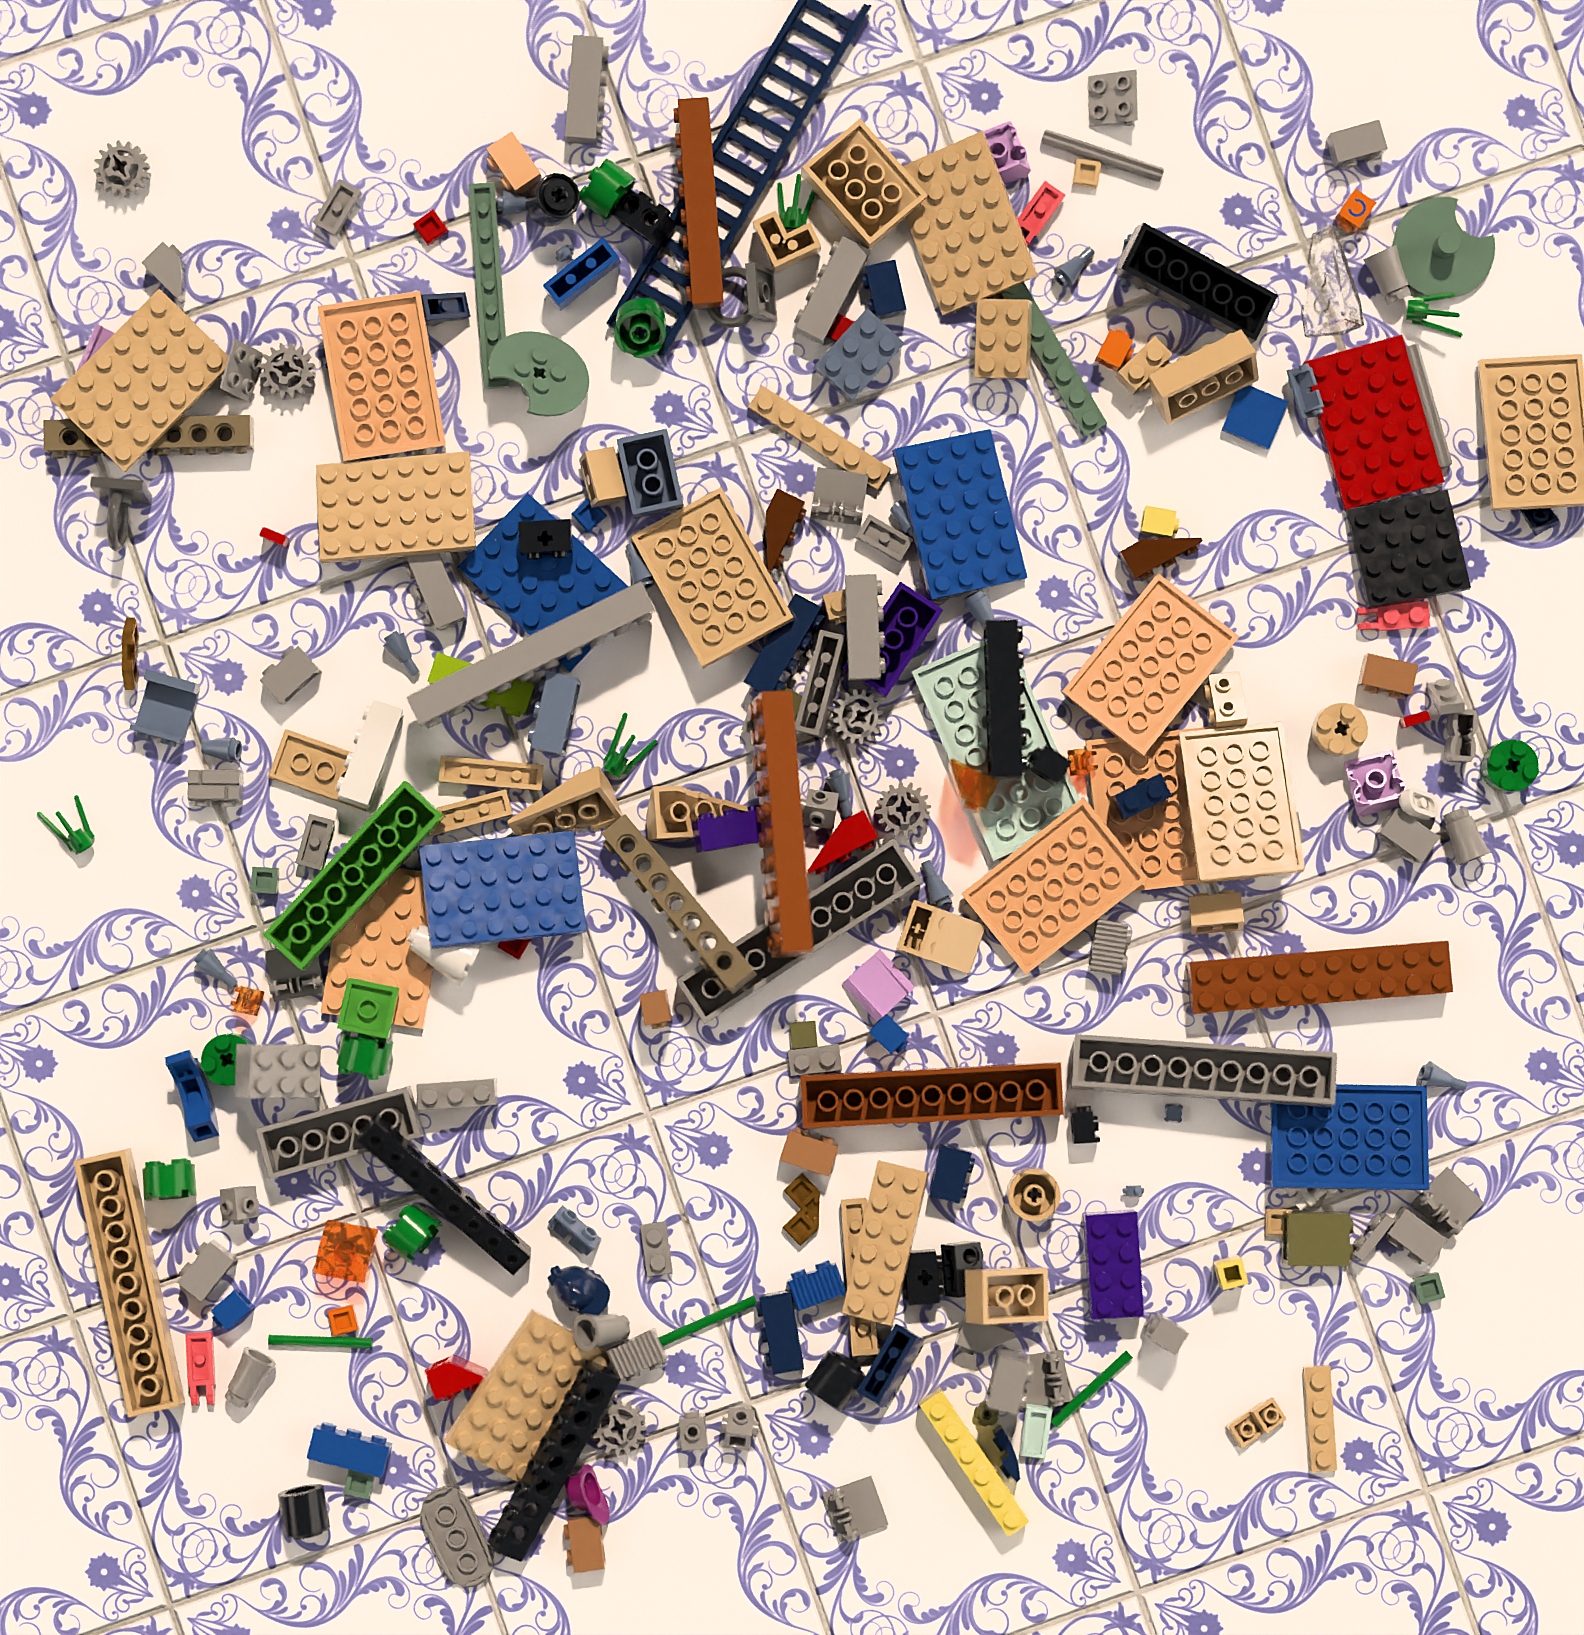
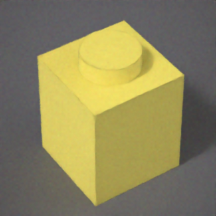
[1139,505,1180,538]
[1213,1255,1249,1290]

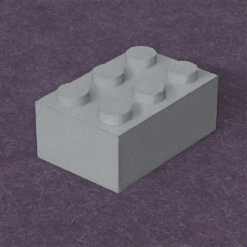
[235,1044,321,1098]
[986,1346,1034,1415]

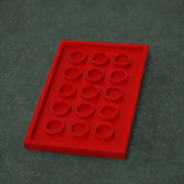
[1302,334,1445,511]

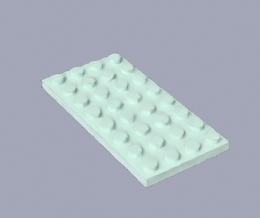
[911,640,1080,861]

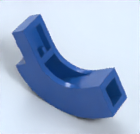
[165,1050,219,1143]

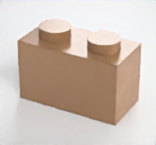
[1357,653,1419,700]
[639,989,673,1030]
[779,1126,839,1177]
[563,1513,606,1573]

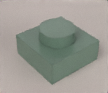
[250,866,280,894]
[1412,1272,1446,1304]
[343,1470,375,1499]

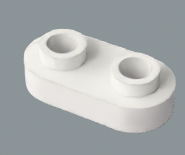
[1399,787,1438,820]

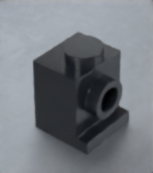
[1070,1105,1100,1144]

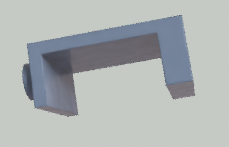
[129,669,201,747]

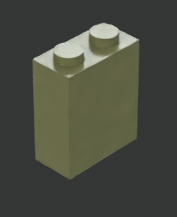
[1282,1211,1354,1266]

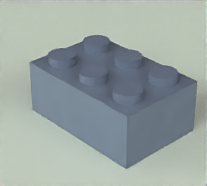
[813,308,905,403]
[616,428,684,519]
[527,671,582,757]

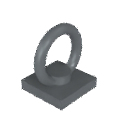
[706,262,778,328]
[90,476,152,551]

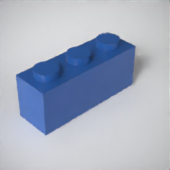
[543,237,621,311]
[306,1422,393,1478]

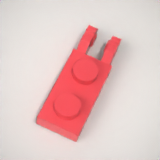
[1017,181,1066,246]
[1356,601,1430,631]
[185,1331,216,1406]

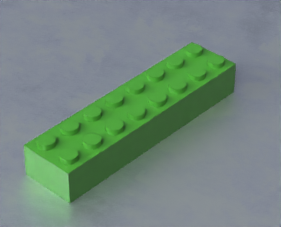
[263,780,446,970]

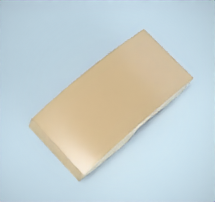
[1226,1397,1287,1448]

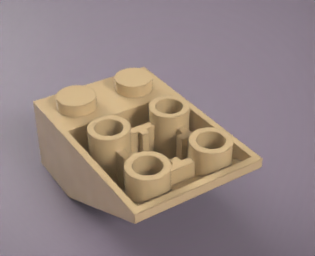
[896,900,986,974]

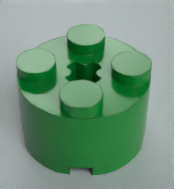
[580,158,636,221]
[614,298,666,358]
[1480,740,1539,793]
[336,1031,394,1080]
[200,1033,253,1086]
[142,1158,197,1201]
[382,1203,443,1263]

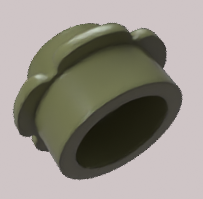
[974,1401,999,1427]

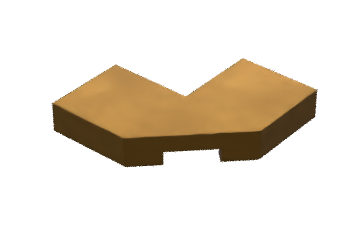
[121,617,139,690]
[782,1173,820,1246]

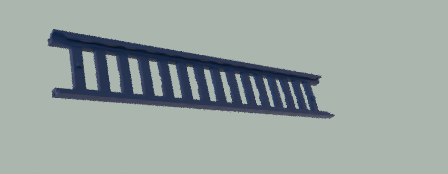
[606,0,872,358]

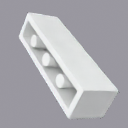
[335,699,404,810]

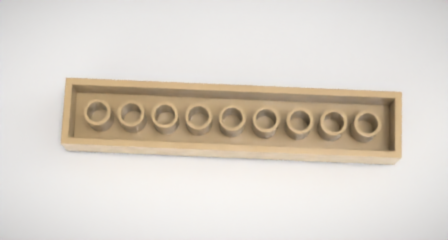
[73,1148,185,1417]

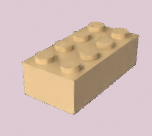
[1148,330,1259,425]

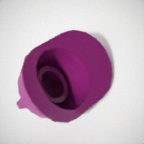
[564,1464,610,1525]

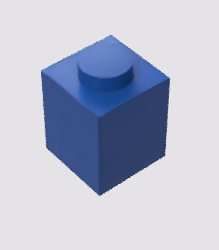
[868,1014,909,1054]
[211,1288,255,1330]

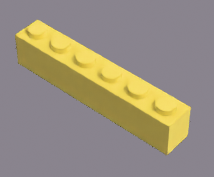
[919,1387,1029,1537]

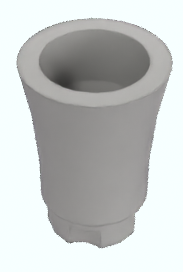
[1363,245,1411,305]
[1443,806,1491,866]
[572,1314,631,1351]
[224,1347,276,1408]

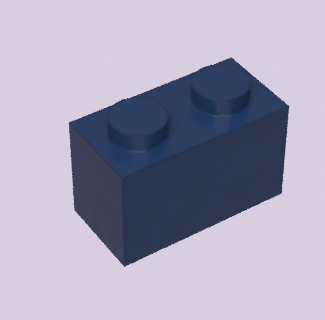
[861,260,907,320]
[1111,773,1172,820]
[928,1144,975,1204]

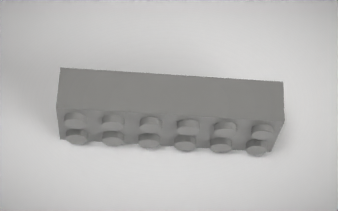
[256,1086,424,1179]

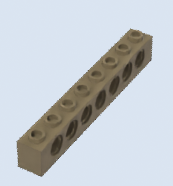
[43,415,255,459]
[601,814,757,994]

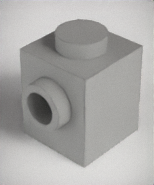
[679,1410,708,1451]

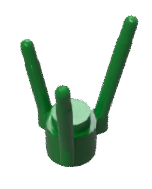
[777,174,816,230]
[1406,292,1463,337]
[603,712,658,778]
[37,795,95,855]

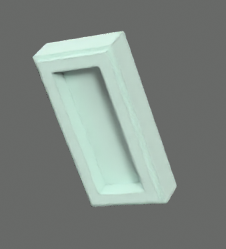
[1019,1404,1052,1459]

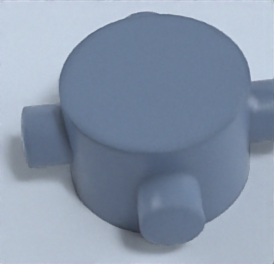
[555,245,574,262]
[1164,1103,1183,1123]
[1122,1185,1145,1196]

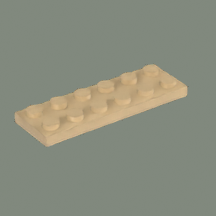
[842,1160,929,1326]

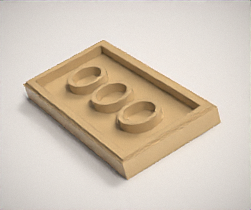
[268,729,367,811]

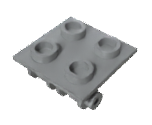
[1088,69,1138,127]
[220,339,263,402]
[810,467,868,525]
[265,949,324,1002]
[1411,1166,1484,1240]
[1019,1350,1070,1409]
[823,1475,889,1542]

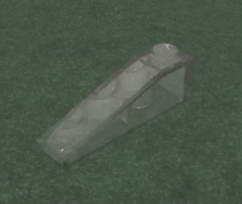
[1301,224,1364,338]

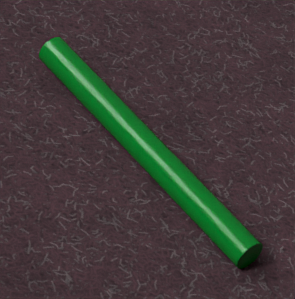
[659,1295,757,1346]
[268,1334,373,1349]
[1051,1350,1133,1428]

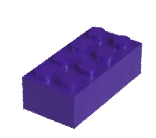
[843,581,943,698]
[1082,1209,1144,1320]

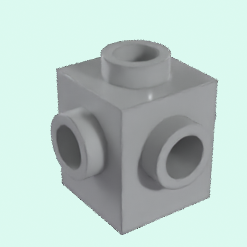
[801,789,839,829]
[219,1185,259,1225]
[721,1407,759,1451]

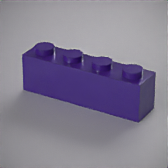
[691,805,762,853]

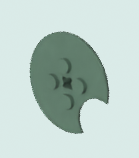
[1393,197,1496,299]
[488,331,590,417]

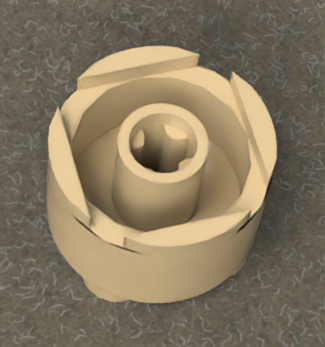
[1311,703,1368,756]
[1006,1167,1061,1222]

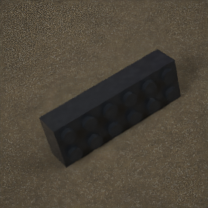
[1113,222,1278,343]
[983,619,1028,780]

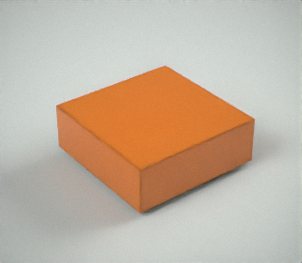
[327,1304,360,1336]

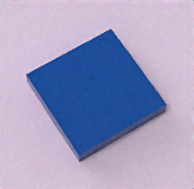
[1221,385,1289,450]

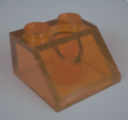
[947,758,999,813]
[313,1219,378,1283]

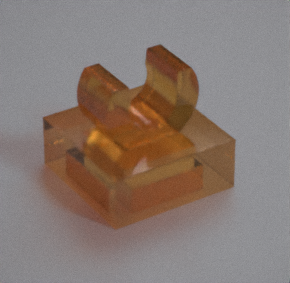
[1067,749,1098,776]
[230,985,265,1016]

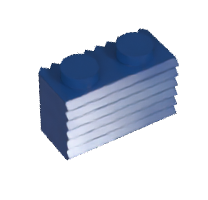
[787,1260,846,1311]

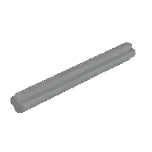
[1041,129,1164,182]
[1406,344,1452,468]

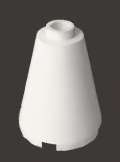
[406,925,481,986]

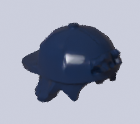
[547,1265,611,1315]

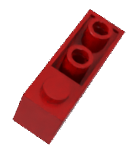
[807,810,878,876]

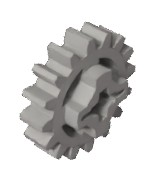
[93,140,151,198]
[259,343,316,400]
[828,688,884,744]
[875,781,931,837]
[592,1397,647,1456]

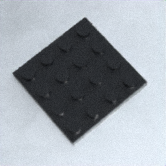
[1346,489,1471,609]

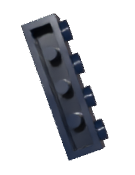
[743,593,827,693]

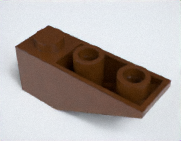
[766,488,807,574]
[1118,537,1203,582]

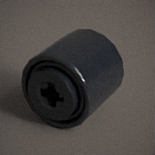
[525,173,580,227]
[805,1350,866,1411]
[277,1484,330,1540]

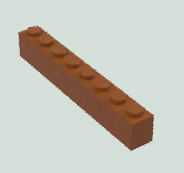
[673,97,724,309]

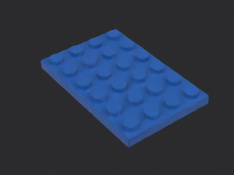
[892,429,1028,600]
[457,492,629,673]
[419,831,587,949]
[1270,1084,1429,1191]

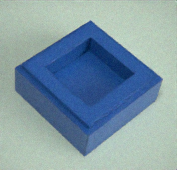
[571,498,608,533]

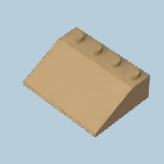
[801,118,928,250]

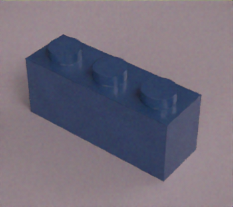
[756,1289,804,1375]
[857,1323,925,1407]

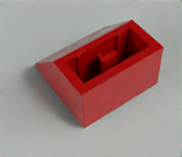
[424,1355,489,1402]

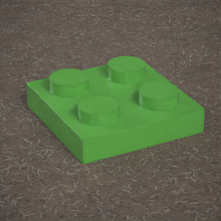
[337,977,400,1039]

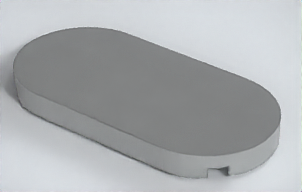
[420,1486,494,1587]

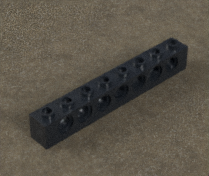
[357,1113,531,1276]
[488,1359,621,1562]

